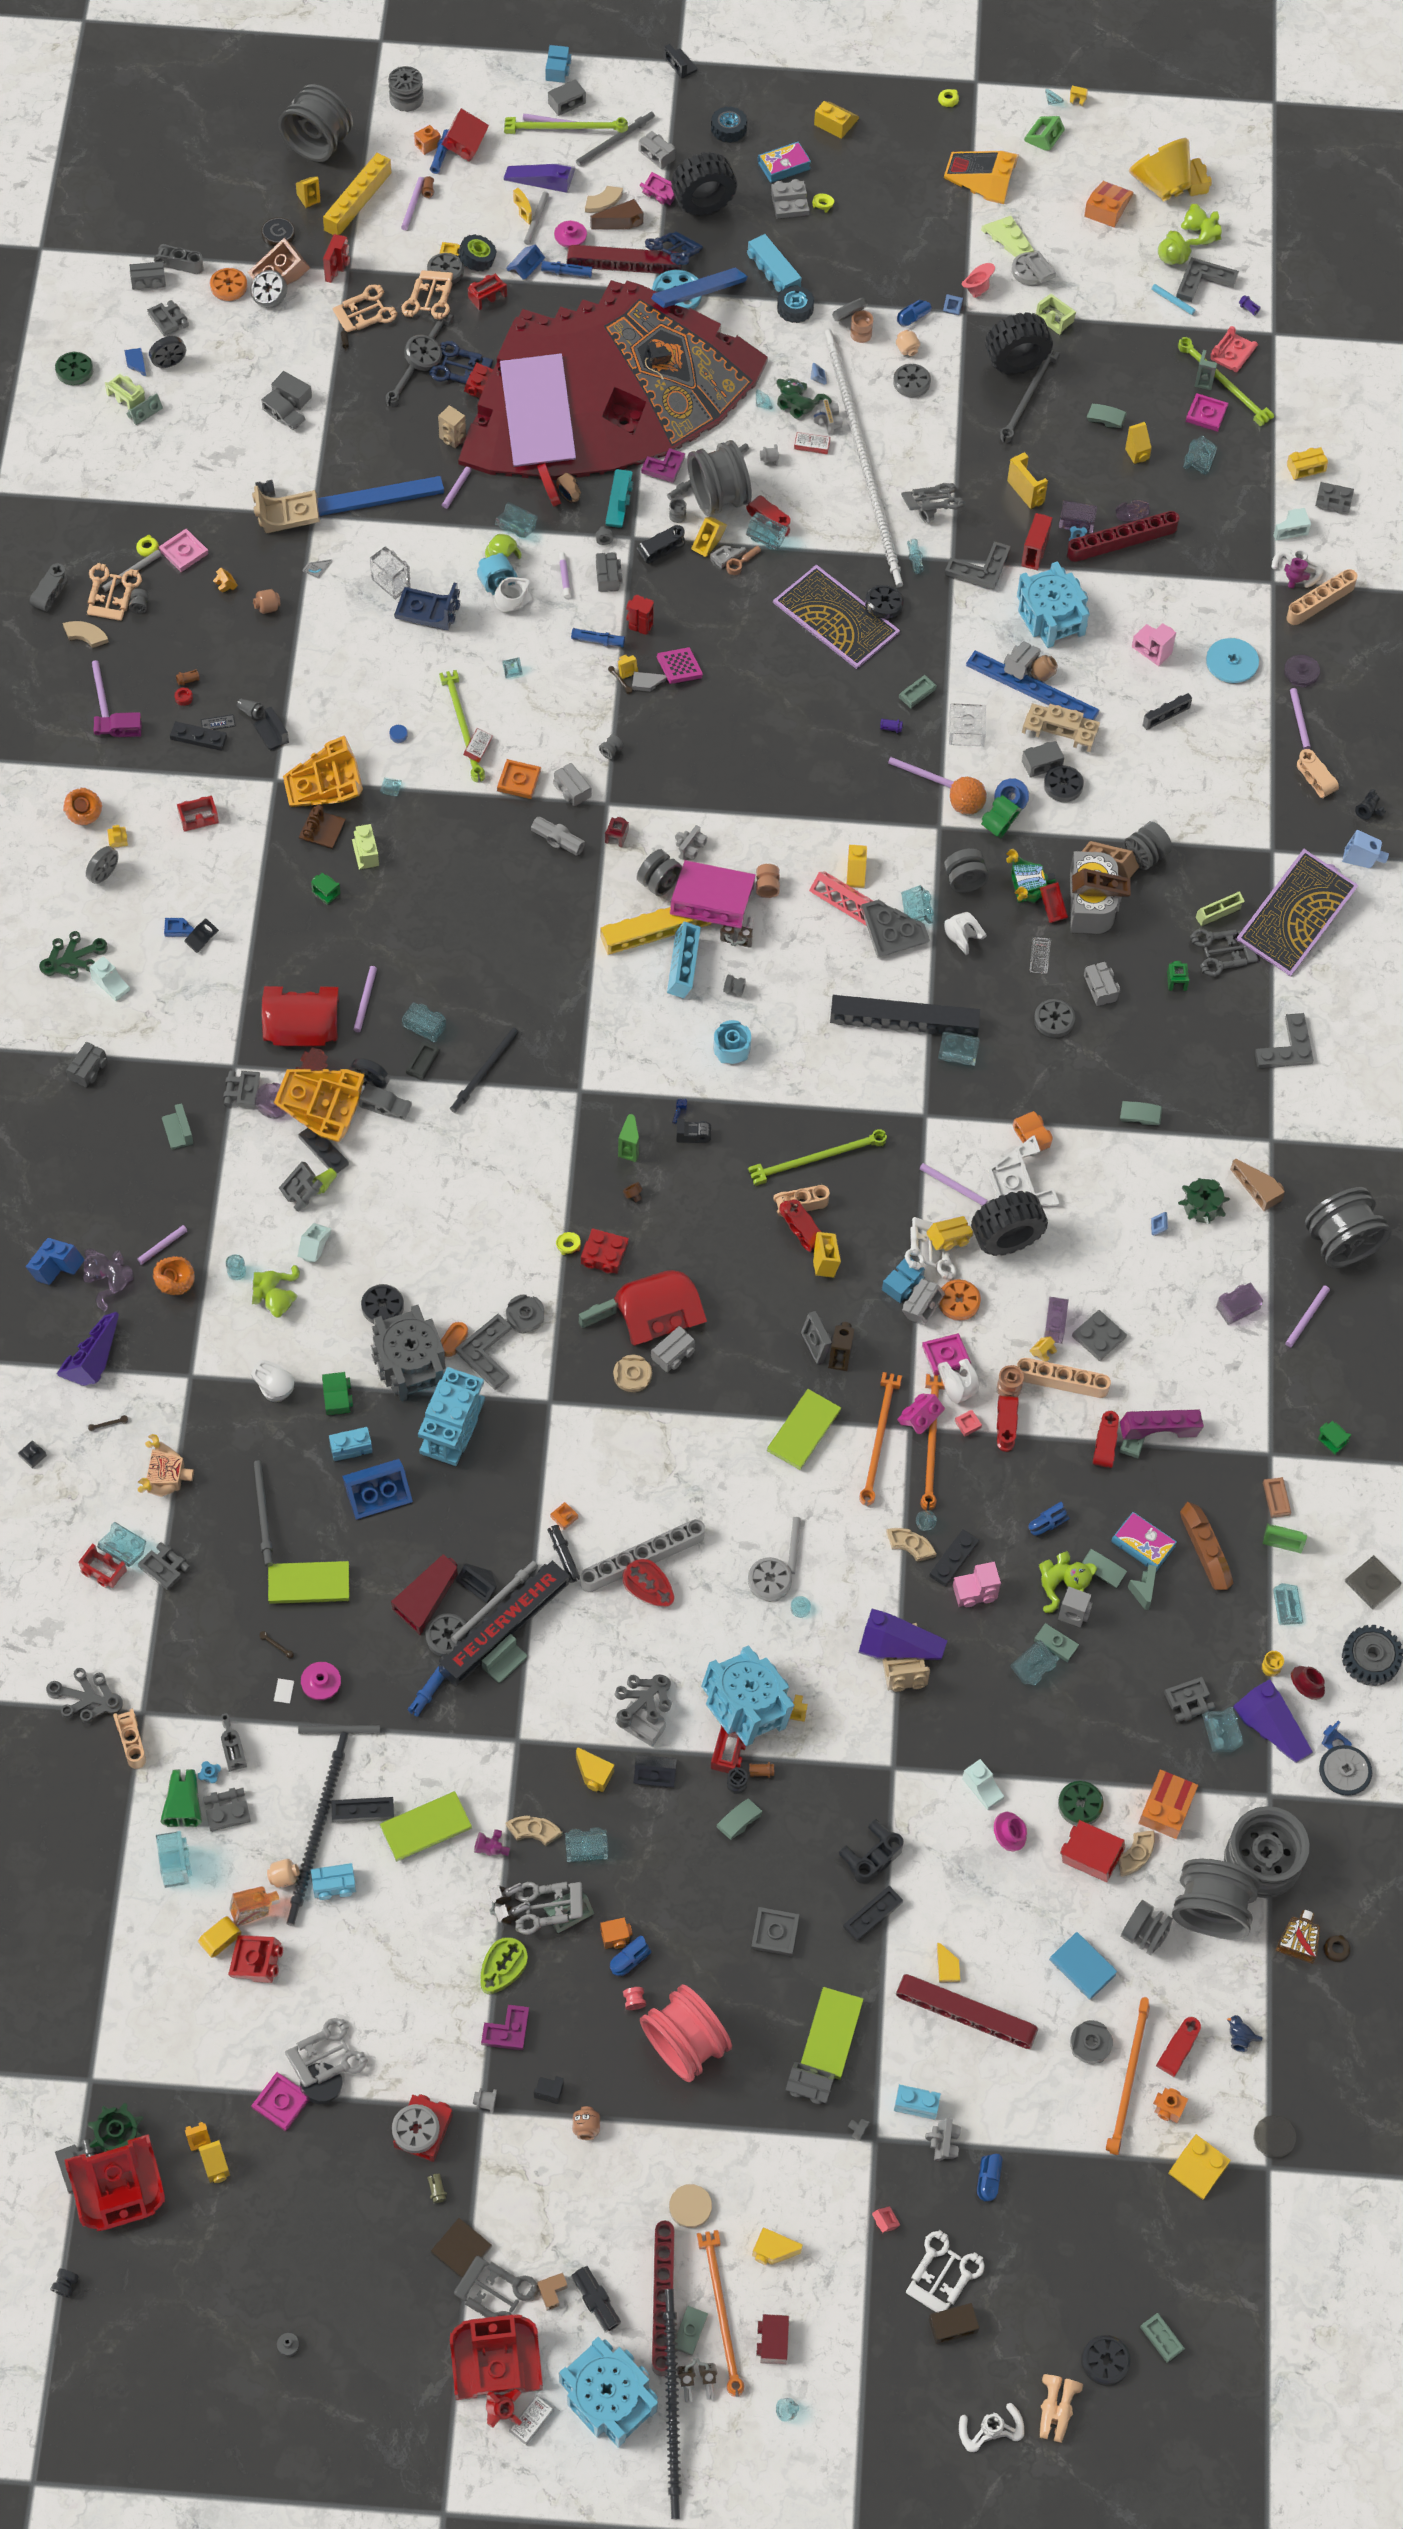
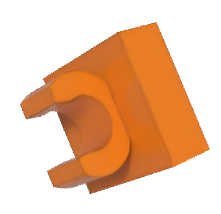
[550,1502,578,1530]

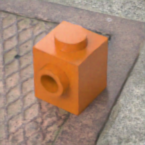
[414,125,441,155]
[600,1917,633,1949]

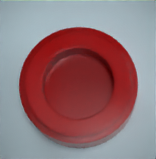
[175,688,193,706]

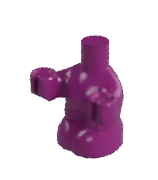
[1284,558,1311,588]
[474,1829,510,1856]

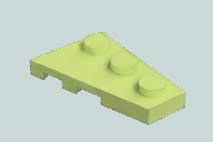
[981,216,1034,257]

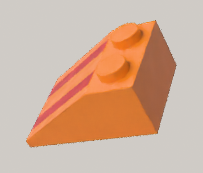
[1084,181,1134,228]
[1138,1769,1198,1839]

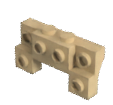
[1022,703,1100,752]

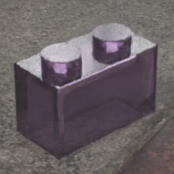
[1059,501,1098,533]
[1216,1282,1263,1325]
[1044,1297,1069,1344]

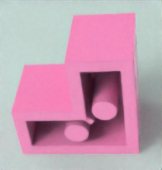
[1132,623,1176,666]
[953,1562,1001,1607]

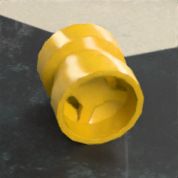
[1262,1651,1284,1677]

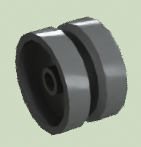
[637,849,682,896]
[944,849,989,893]

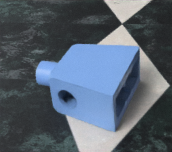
[1342,830,1389,868]

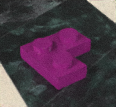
[641,448,685,483]
[481,2005,529,2050]

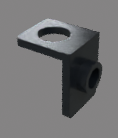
[184,918,219,953]

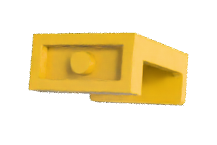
[1007,452,1048,509]

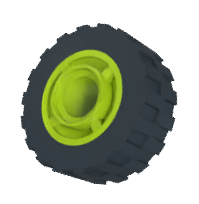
[458,234,497,271]

